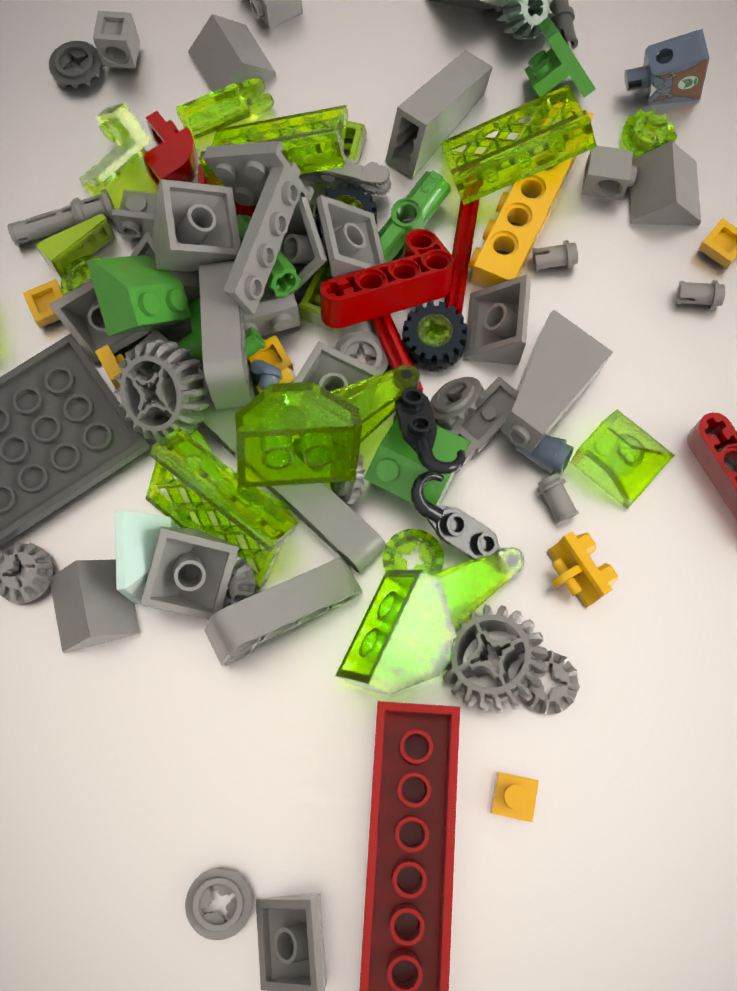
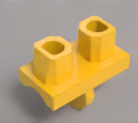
[547,532,619,608]

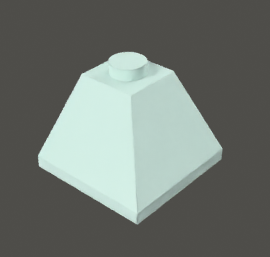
[115,510,178,604]

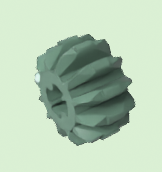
[497,0,555,40]

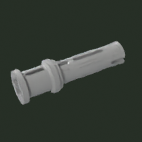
[7,189,115,246]

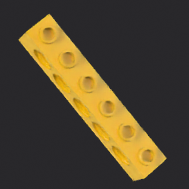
[468,100,594,288]

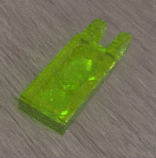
[176,77,274,140]

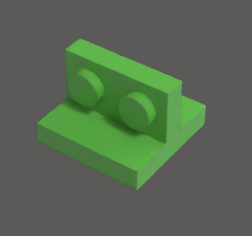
[524,16,596,98]

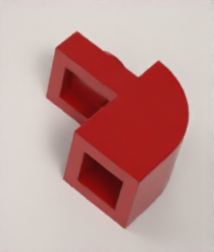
[142,111,199,186]

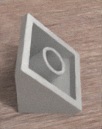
[188,14,276,103]
[628,141,701,225]
[316,195,385,278]
[464,274,531,365]
[50,279,154,364]
[282,341,384,436]
[140,527,239,620]
[50,559,140,653]
[256,893,327,991]

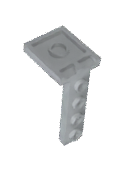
[203,141,314,315]

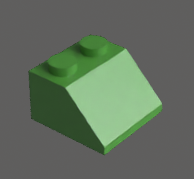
[87,255,192,336]
[363,418,471,505]

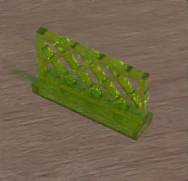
[440,85,597,205]
[199,105,349,186]
[145,428,298,591]

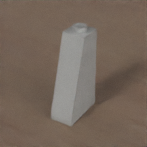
[385,50,493,179]
[501,310,613,454]

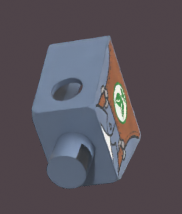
[624,29,710,105]

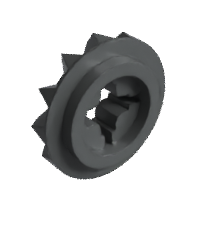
[49,41,103,90]

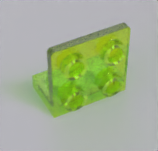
[79,103,152,186]

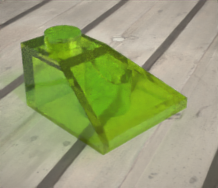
[570,409,675,510]

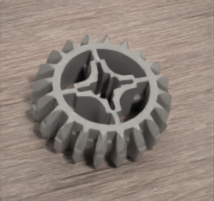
[114,339,210,442]
[439,604,548,714]

